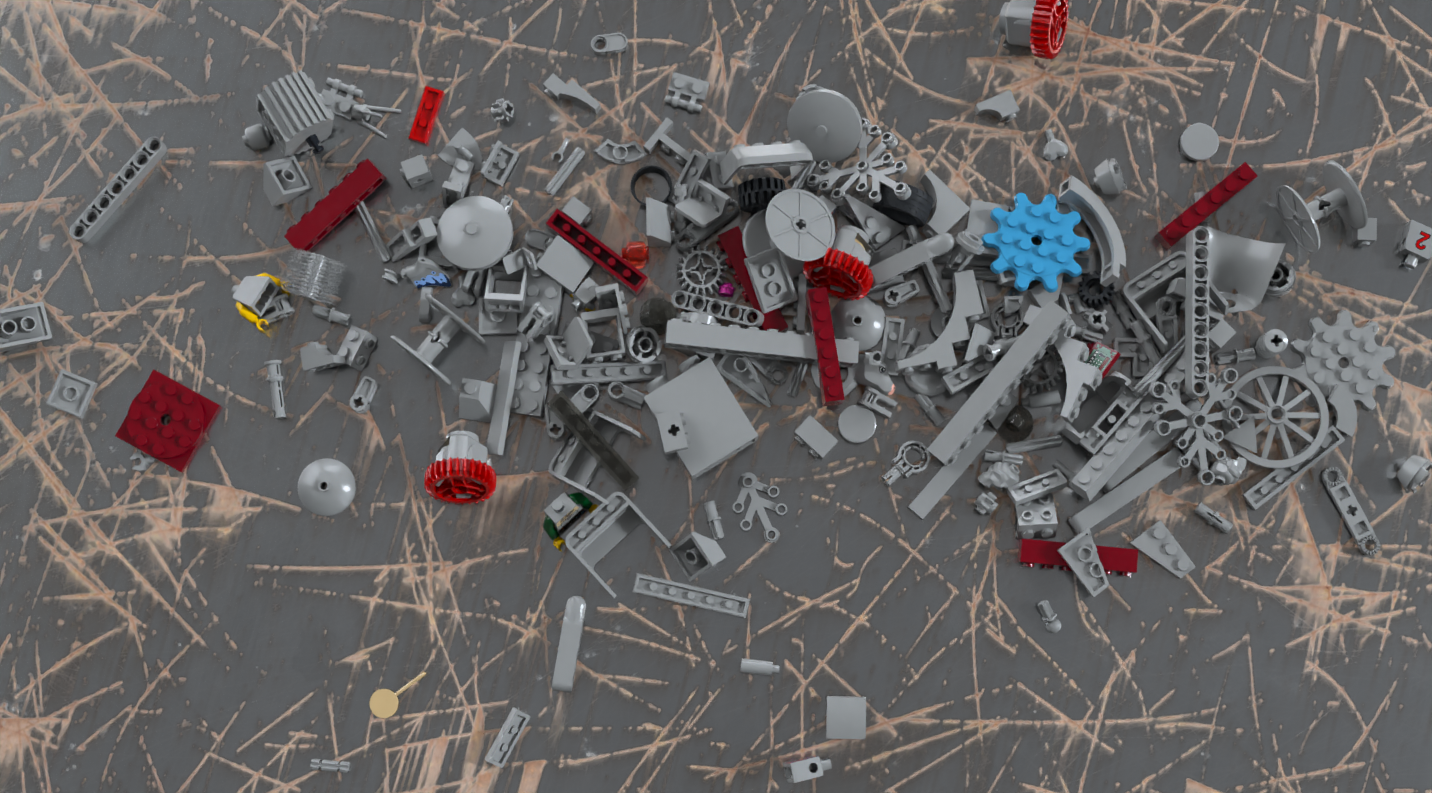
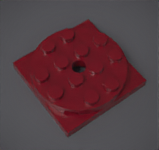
[115,369,221,473]

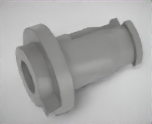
[946,229,985,273]

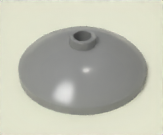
[831,296,886,352]
[298,458,356,516]

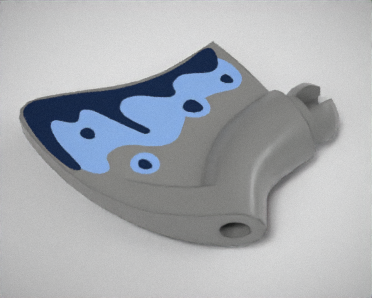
[401,257,452,289]

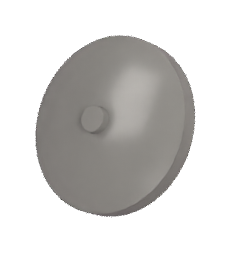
[787,89,863,163]
[437,196,513,271]

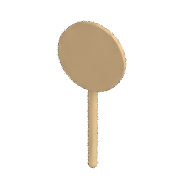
[369,672,426,718]

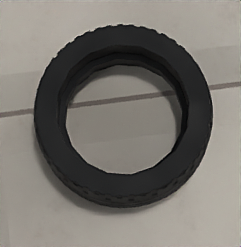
[872,181,934,227]

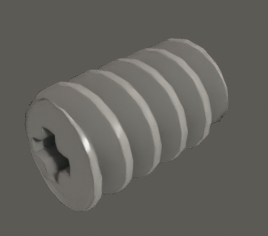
[1255,329,1288,359]

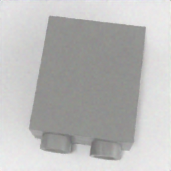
[643,355,758,480]

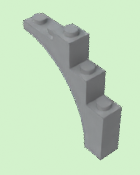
[895,269,984,375]
[1023,304,1102,423]

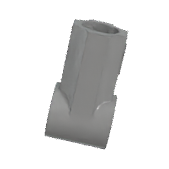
[608,381,646,410]

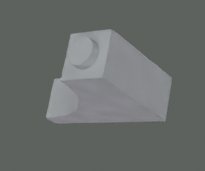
[920,169,970,239]

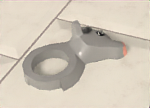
[811,350,895,396]

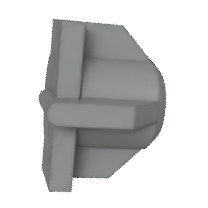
[1083,307,1113,336]

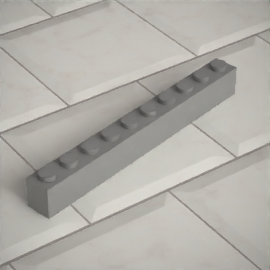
[927,299,1071,466]
[664,318,859,368]
[1071,346,1211,502]

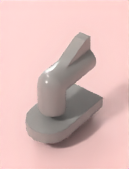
[1058,292,1089,315]

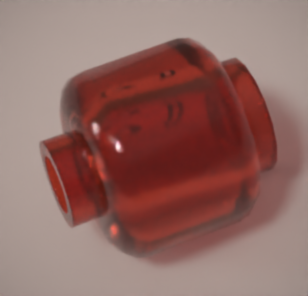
[622,241,649,266]

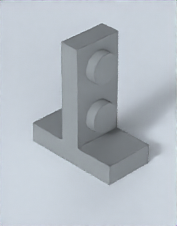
[644,117,691,165]
[442,158,475,208]

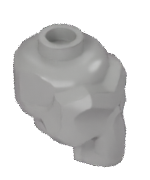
[1210,456,1247,486]
[978,462,1020,490]

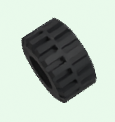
[738,177,786,213]

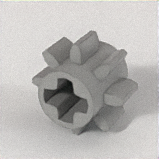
[491,98,514,123]
[974,492,998,515]

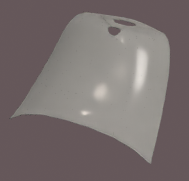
[1206,226,1286,313]

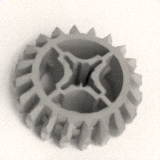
[676,245,727,296]
[1019,344,1063,392]

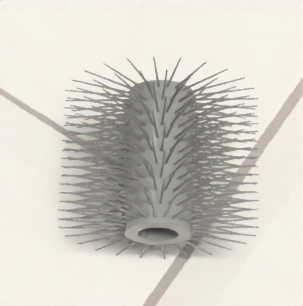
[280,248,347,305]

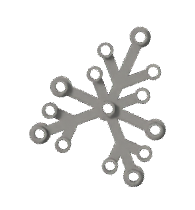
[807,118,911,206]
[1149,367,1243,485]

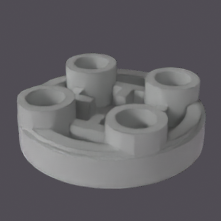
[1180,123,1219,161]
[838,405,876,443]

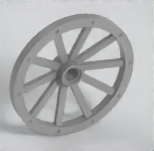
[1222,366,1329,469]

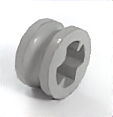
[381,269,401,284]

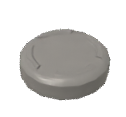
[904,344,956,397]

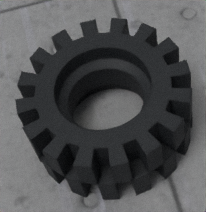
[1078,271,1115,308]

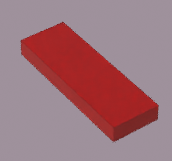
[408,86,444,145]

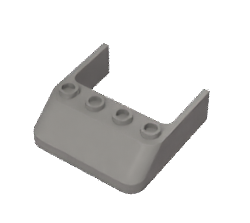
[720,140,813,185]
[1123,251,1229,354]
[549,408,647,505]
[565,492,672,599]

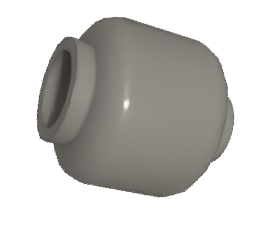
[242,123,272,151]

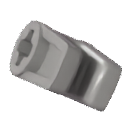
[462,268,489,296]
[882,280,920,308]
[260,294,295,325]
[517,302,555,342]
[350,376,378,414]
[857,386,898,419]
[545,402,565,441]

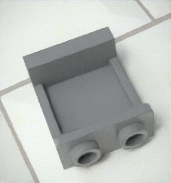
[535,235,594,295]

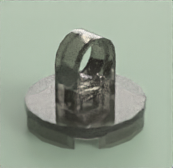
[640,297,676,335]
[996,405,1034,442]

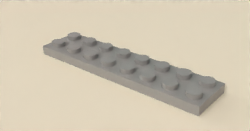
[510,267,564,417]

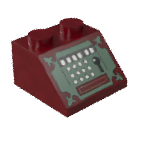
[1083,341,1121,380]

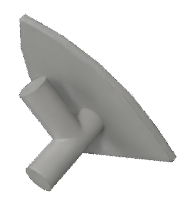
[437,128,483,170]

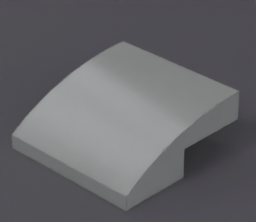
[826,696,866,739]

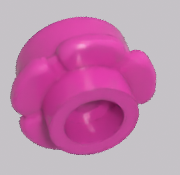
[718,282,736,297]

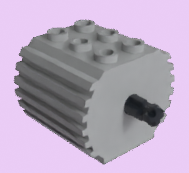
[256,70,334,157]

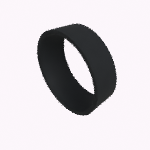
[631,165,672,206]

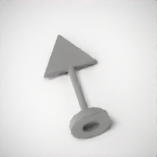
[1198,378,1257,453]

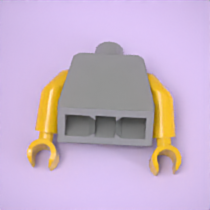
[231,273,291,333]

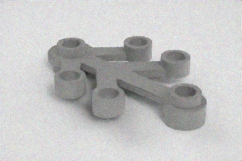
[732,472,787,543]

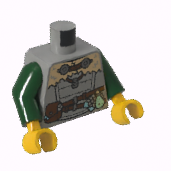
[543,492,599,552]

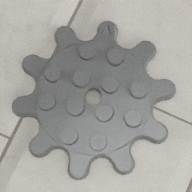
[1290,310,1396,416]

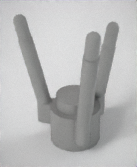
[352,103,401,138]

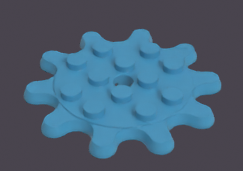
[981,193,1091,293]

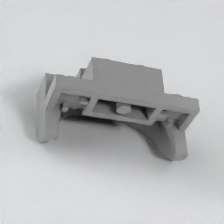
[1062,371,1145,455]

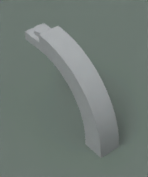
[1058,175,1126,287]

